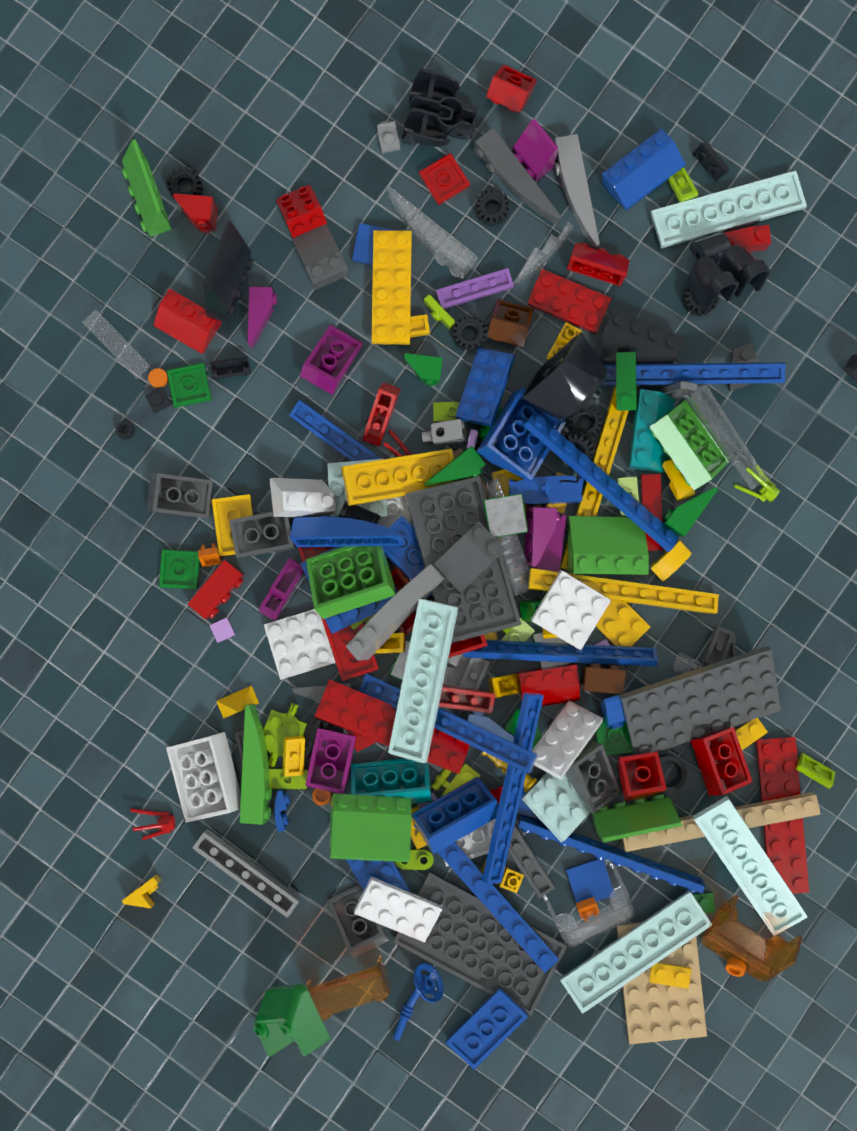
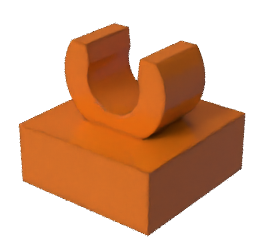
[198,543,221,567]
[576,897,600,923]

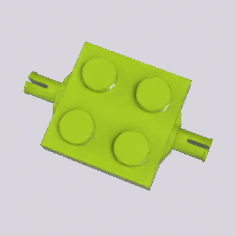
[263,703,308,767]

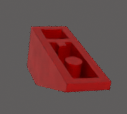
[724,225,771,252]
[362,382,401,447]

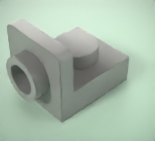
[377,121,400,154]

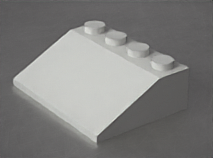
[166,732,241,823]

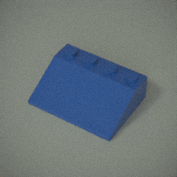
[477,387,566,481]

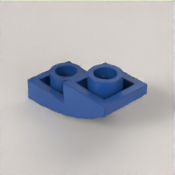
[275,789,291,832]

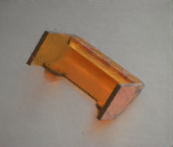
[702,894,803,982]
[306,956,391,1021]

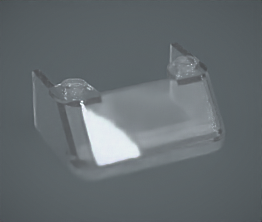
[543,862,634,947]

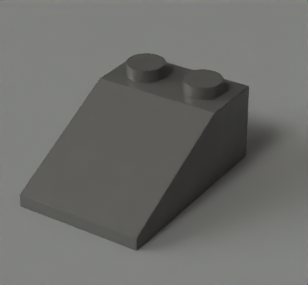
[292,224,349,290]
[147,473,213,518]
[229,512,296,558]
[433,521,506,593]
[565,740,621,814]
[327,884,389,958]

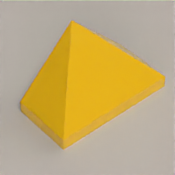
[374,633,405,654]
[216,686,259,719]

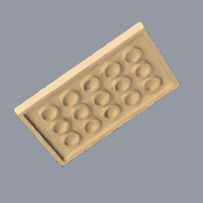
[616,922,707,1044]

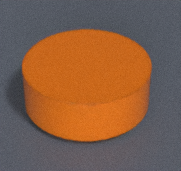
[148,368,168,388]
[312,788,332,806]
[725,958,746,977]

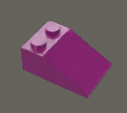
[512,118,558,182]
[300,325,363,395]
[524,506,560,567]
[305,728,356,794]

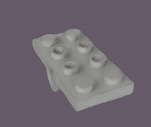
[443,654,490,689]

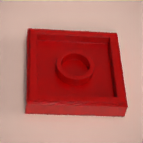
[419,153,470,206]

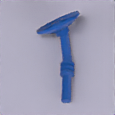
[392,963,444,1041]

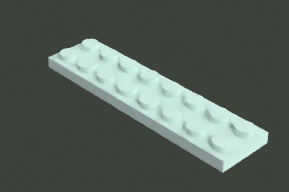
[650,171,807,248]
[388,599,458,763]
[693,796,808,936]
[560,891,712,1014]

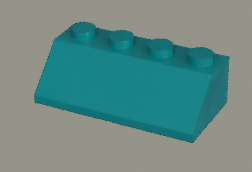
[627,389,675,473]
[351,758,432,804]

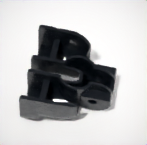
[402,68,479,147]
[688,232,771,313]

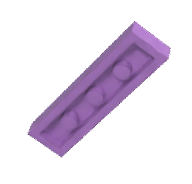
[436,268,514,309]

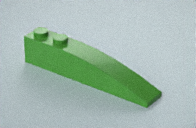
[240,704,272,825]

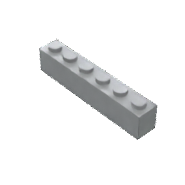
[193,829,301,918]

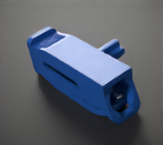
[508,475,584,506]

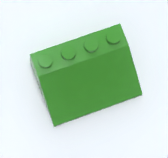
[121,139,172,237]
[650,400,729,490]
[567,516,649,575]
[306,546,396,619]
[330,793,412,862]
[592,793,682,842]

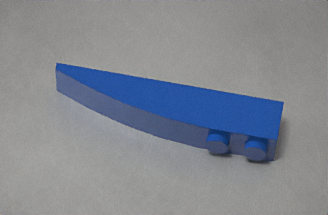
[289,516,405,547]

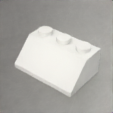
[270,478,336,517]

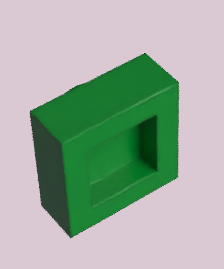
[692,892,715,913]

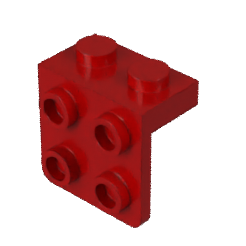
[276,185,327,238]

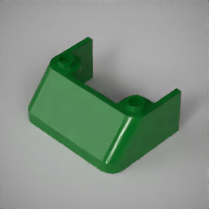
[254,983,330,1057]

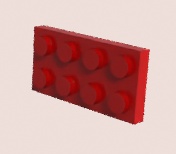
[527,269,611,334]

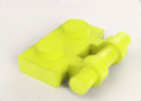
[431,763,481,796]

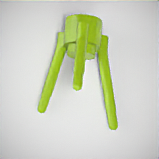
[734,465,780,502]

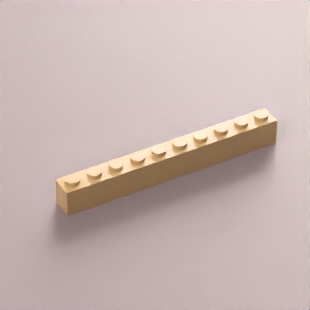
[622,792,821,852]

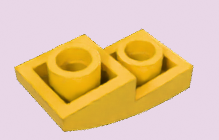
[547,322,582,360]
[662,459,695,501]
[650,539,692,581]
[481,858,524,893]

